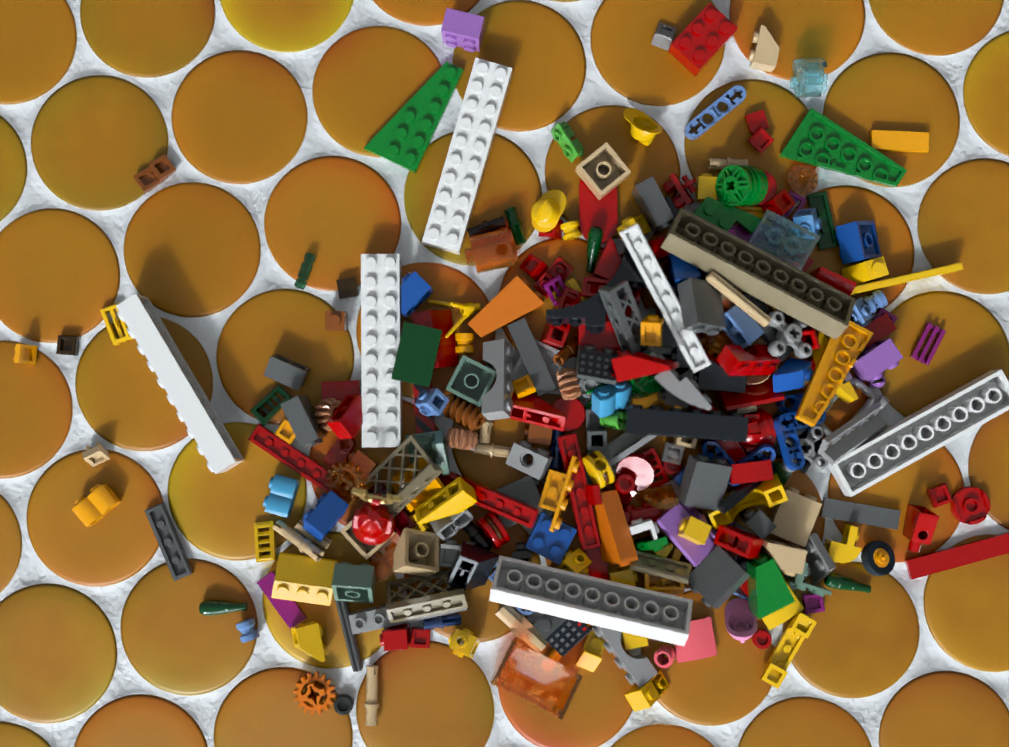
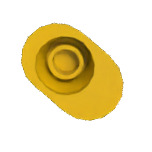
[623,108,663,146]
[531,189,567,233]

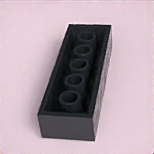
[622,404,749,442]

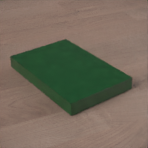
[391,322,442,388]

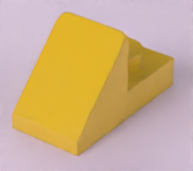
[575,629,605,672]

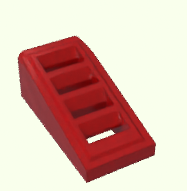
[639,447,669,490]

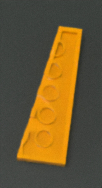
[795,321,873,427]

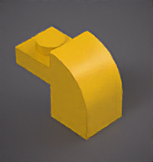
[824,524,862,563]

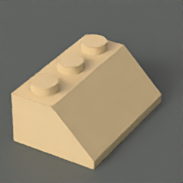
[761,538,807,577]

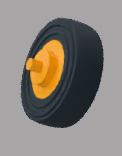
[861,541,895,576]

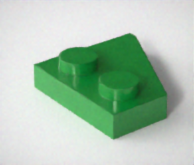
[633,532,669,552]

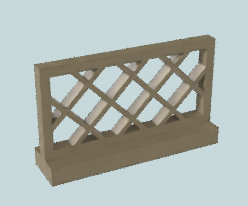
[358,435,443,518]
[386,569,468,624]

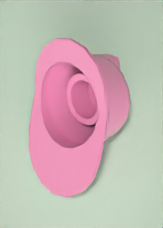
[724,598,757,643]

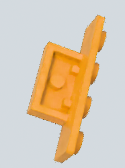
[538,455,580,533]

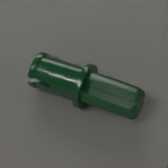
[504,207,526,245]

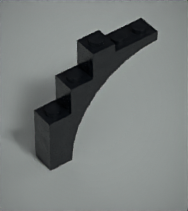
[546,245,645,334]
[659,287,747,393]

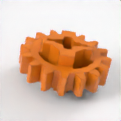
[293,671,337,715]

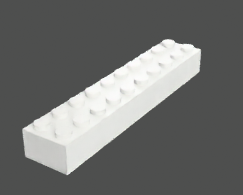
[422,58,512,255]
[361,254,403,448]
[116,294,244,474]
[827,369,1009,497]
[489,555,693,646]

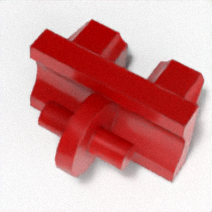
[662,173,697,208]

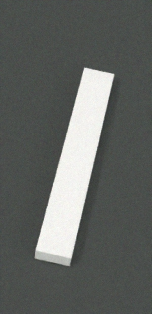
[619,223,711,373]

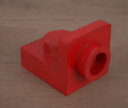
[761,188,796,221]

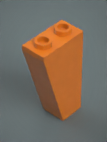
[468,276,544,339]
[593,489,638,566]

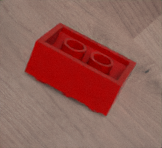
[577,306,632,351]
[411,309,459,369]
[715,377,785,411]

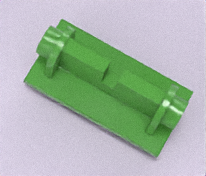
[551,122,585,163]

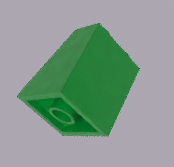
[747,552,795,619]

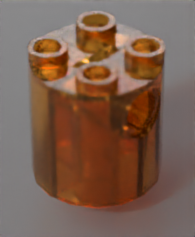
[464,228,518,274]

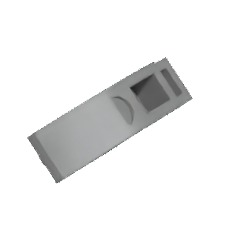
[650,352,713,411]

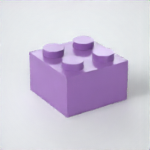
[441,8,485,52]
[851,338,903,381]

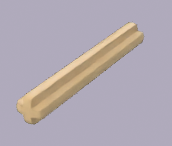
[706,271,771,327]

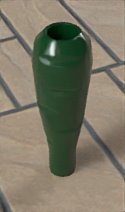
[586,226,603,273]
[824,572,871,593]
[199,600,247,616]

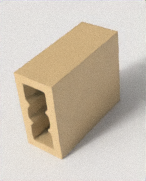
[769,487,822,547]

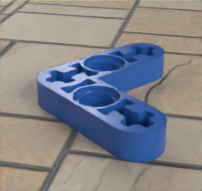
[773,411,826,471]
[701,439,776,486]

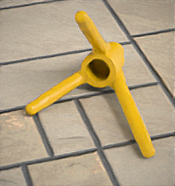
[428,300,481,338]

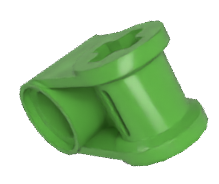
[600,410,624,430]

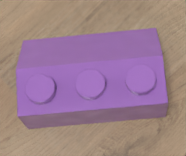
[656,499,717,567]

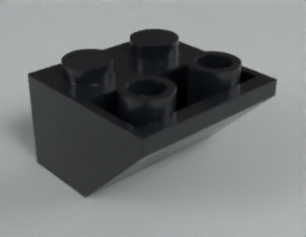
[447,541,499,591]

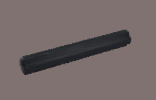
[717,463,777,514]

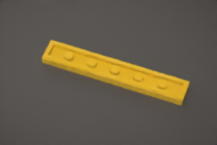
[850,262,963,296]

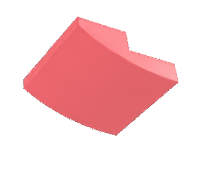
[674,616,717,663]

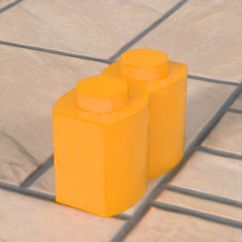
[72,484,121,527]

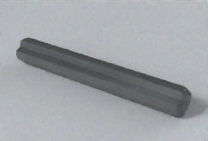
[335,600,363,672]

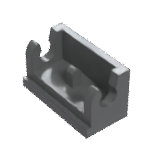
[264,354,311,391]

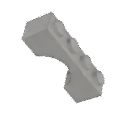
[482,339,514,421]
[592,625,658,687]

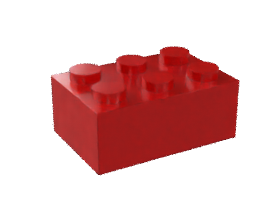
[668,3,738,77]

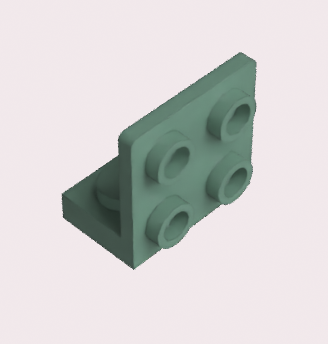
[405,430,450,476]
[784,562,832,597]

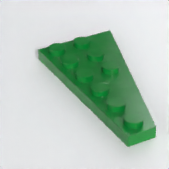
[364,62,464,173]
[778,108,907,188]

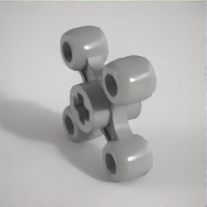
[767,310,812,359]
[781,425,828,473]

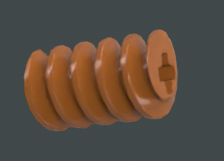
[443,394,486,431]

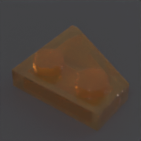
[635,484,679,510]

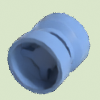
[862,289,888,314]
[235,617,260,643]

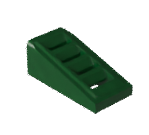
[250,385,292,426]

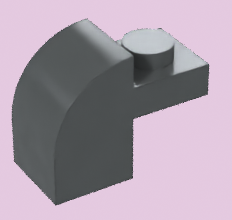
[585,408,607,451]

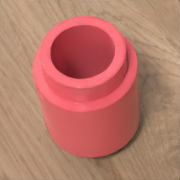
[654,645,676,668]

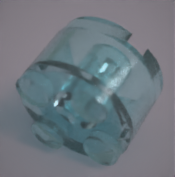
[790,57,828,98]

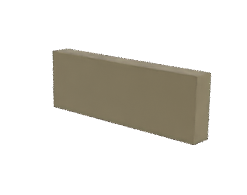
[630,550,692,584]

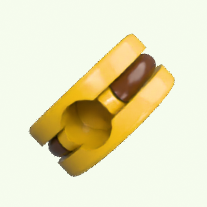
[583,450,615,489]

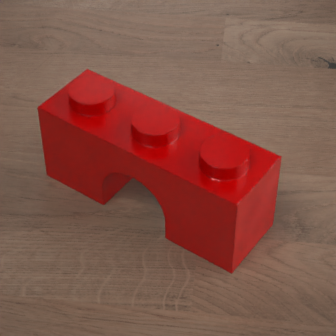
[716,345,780,376]

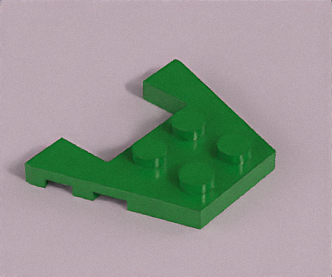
[693,197,762,234]

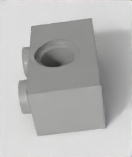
[505,440,553,480]

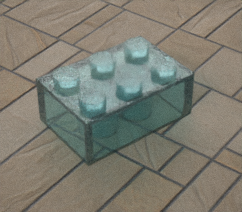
[748,209,820,271]

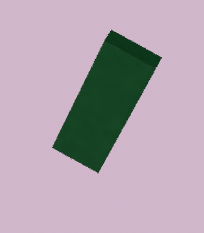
[806,191,838,251]

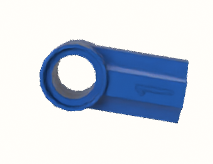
[776,392,805,413]

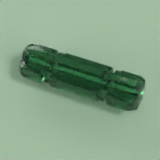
[294,252,316,289]

